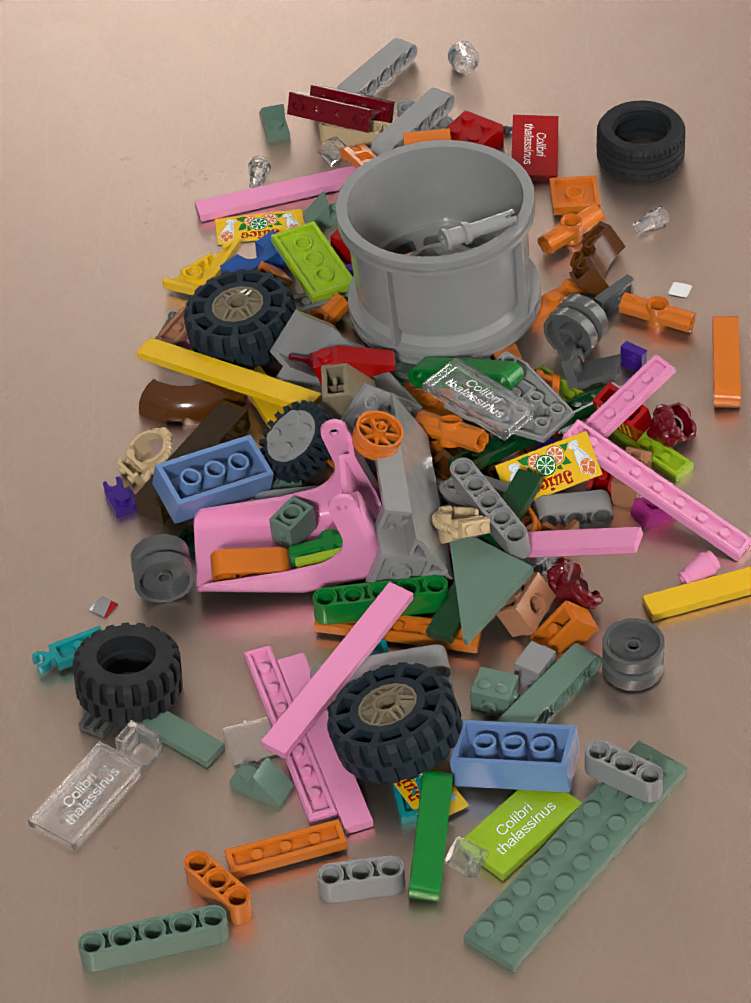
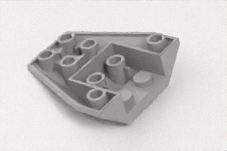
[444,351,575,443]

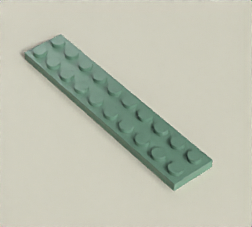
[463,740,687,973]

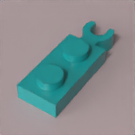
[32,626,102,674]

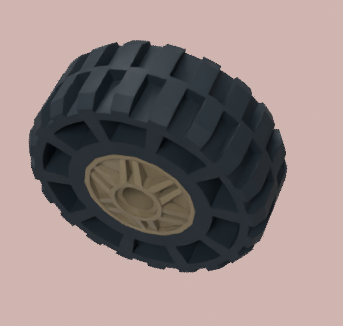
[183,269,296,370]
[327,662,462,784]

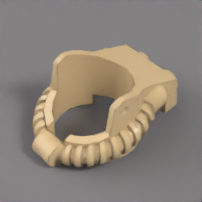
[116,427,173,486]
[432,505,490,544]

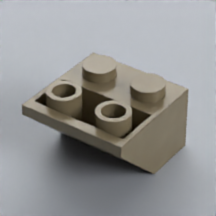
[321,363,375,420]

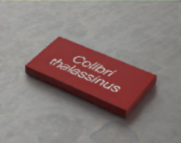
[511,114,559,182]

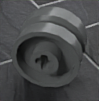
[544,294,608,357]
[131,534,194,603]
[602,618,665,691]

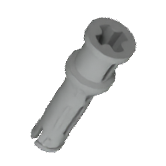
[438,209,517,252]

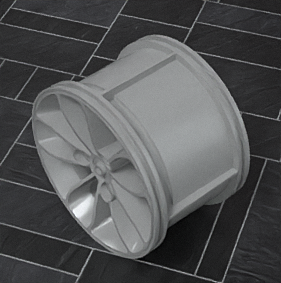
[336,140,541,365]

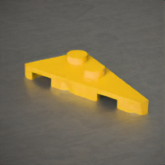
[162,239,241,295]

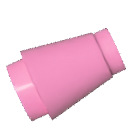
[678,551,720,584]

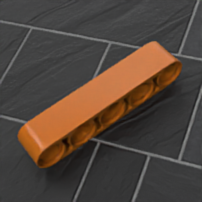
[712,316,741,408]

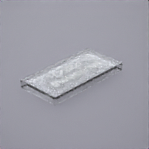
[422,357,538,441]
[28,741,146,850]

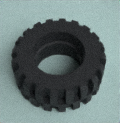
[73,622,183,725]

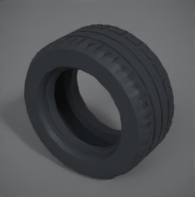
[596,100,686,183]

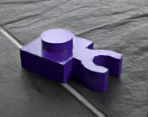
[103,477,137,519]

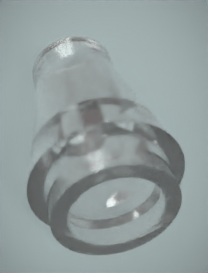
[248,156,271,188]
[632,206,670,236]

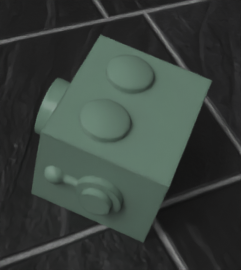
[269,496,316,549]
[470,667,520,717]

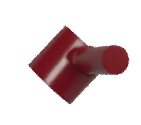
[288,352,315,372]

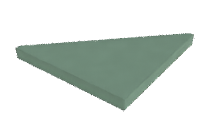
[450,537,534,646]

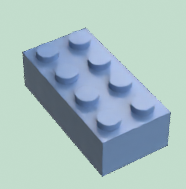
[152,434,274,524]
[450,720,580,792]

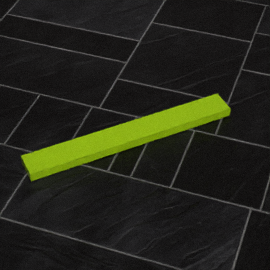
[537,365,694,483]

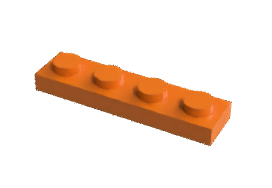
[224,819,348,879]

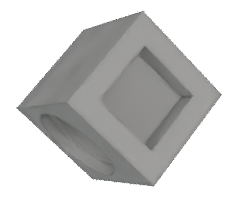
[514,641,556,688]

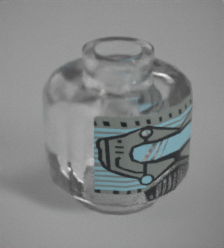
[448,41,480,74]

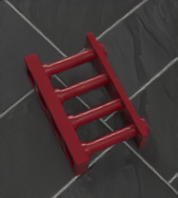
[287,84,395,133]

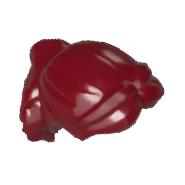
[646,402,697,448]
[547,558,604,610]

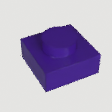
[620,341,647,372]

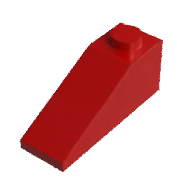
[313,345,396,386]

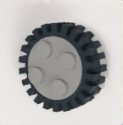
[259,400,337,483]

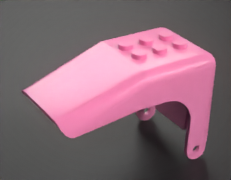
[193,419,382,593]

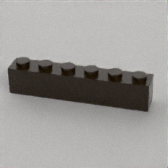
[134,399,251,525]

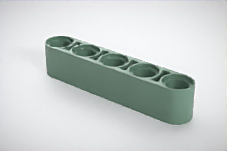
[498,643,602,724]
[78,905,229,972]

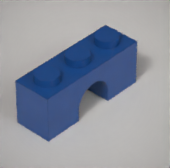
[220,230,287,274]

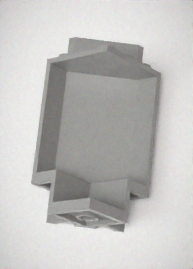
[270,310,422,434]
[362,393,453,583]

